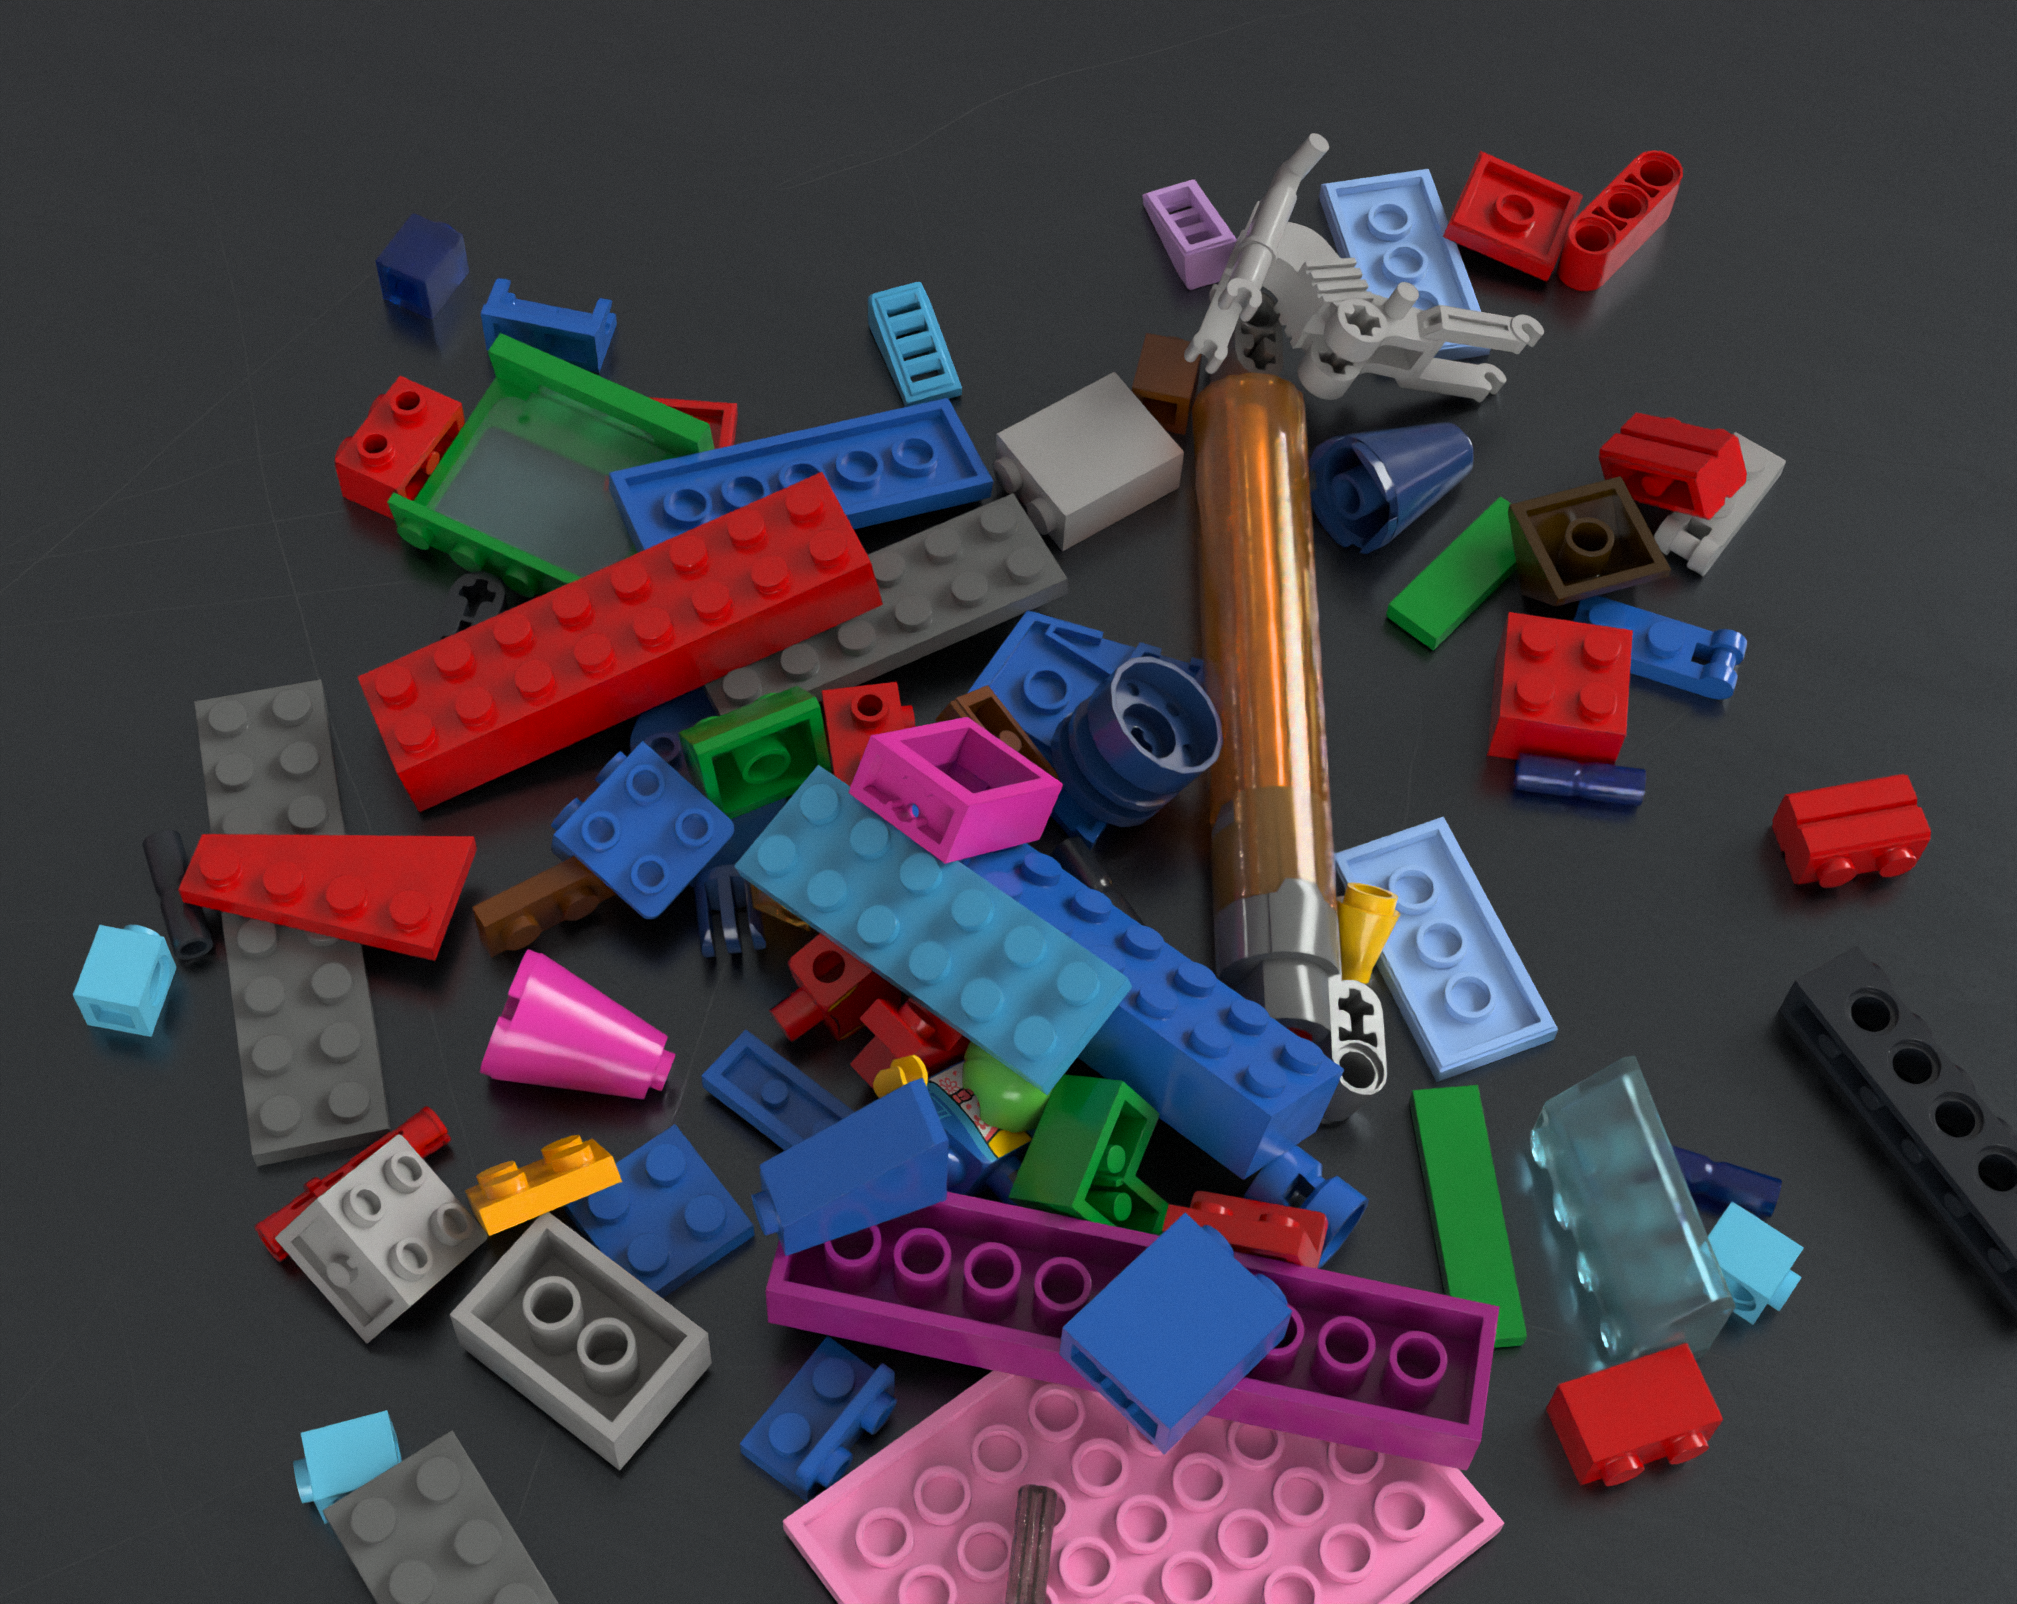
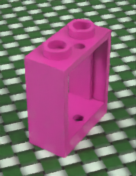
[848,717,1063,864]

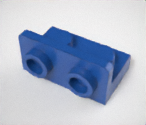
[740,1336,897,1503]

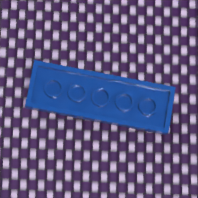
[609,398,994,553]

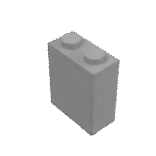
[993,372,1184,551]

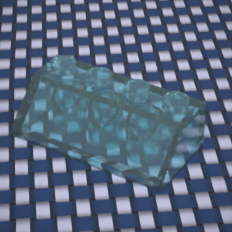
[1530,1055,1736,1364]

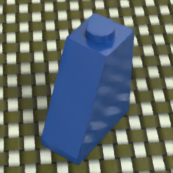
[752,1078,949,1256]

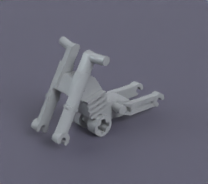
[1184,133,1544,402]

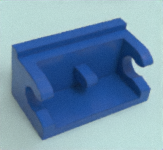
[480,278,617,373]

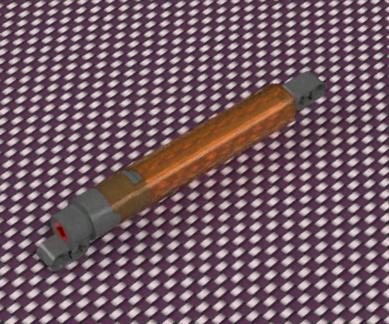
[1192,290,1387,1121]

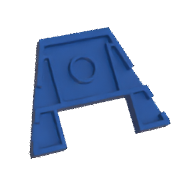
[967,610,1213,851]

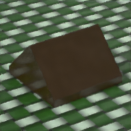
[1508,476,1671,606]

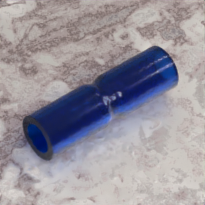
[1513,753,1646,806]
[1638,1138,1782,1218]

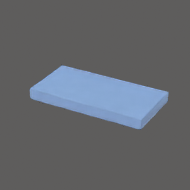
[1319,169,1491,361]
[1326,816,1558,1082]

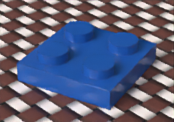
[563,1124,755,1298]

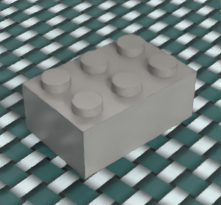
[450,1212,712,1471]

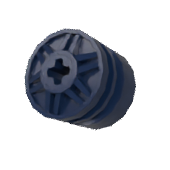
[1051,656,1223,827]

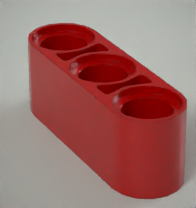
[1557,150,1683,292]

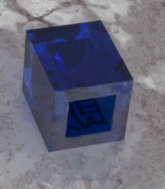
[375,213,469,320]

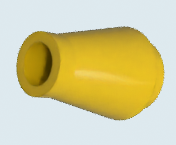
[1336,883,1400,984]

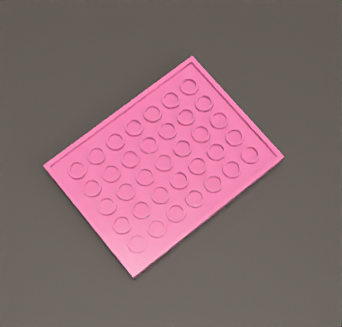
[783,1370,1504,1604]

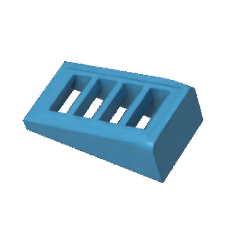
[868,282,962,407]

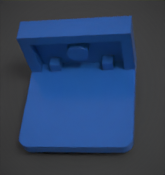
[550,741,734,919]

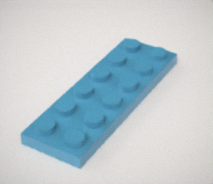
[734,765,1132,1095]

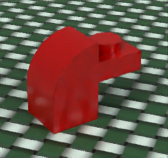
[850,998,970,1089]

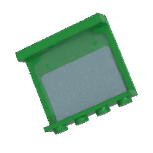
[387,333,715,598]

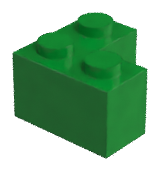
[1008,1074,1169,1236]

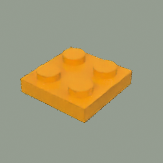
[465,1135,622,1236]

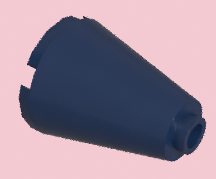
[1307,422,1473,554]

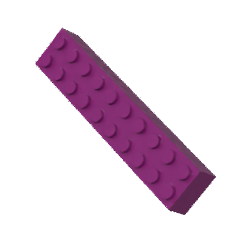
[765,1192,1500,1471]

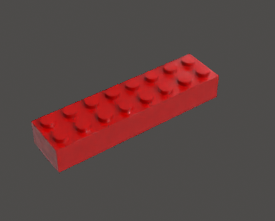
[357,472,883,812]

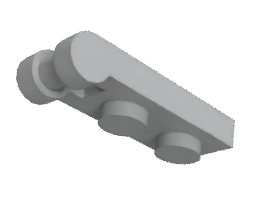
[1654,432,1786,576]

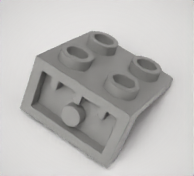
[275,1135,488,1344]

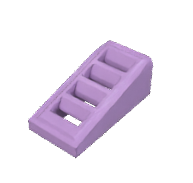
[1142,179,1237,290]

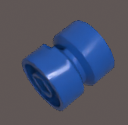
[1243,1145,1369,1269]

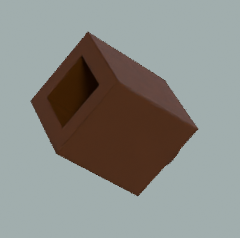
[1131,333,1202,435]

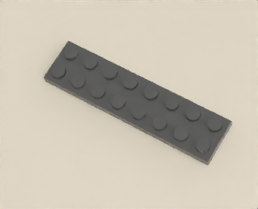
[194,679,391,1166]

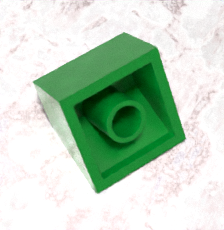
[678,685,832,819]

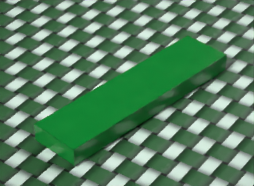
[1409,1085,1527,1348]

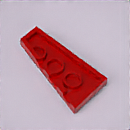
[178,834,477,961]

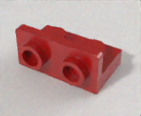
[1162,1191,1329,1269]

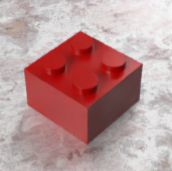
[1487,612,1633,774]

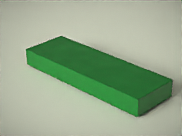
[1386,496,1517,651]

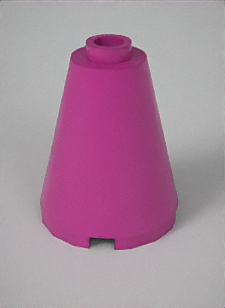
[480,949,676,1100]

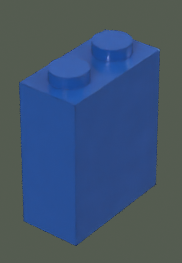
[1059,1213,1292,1455]

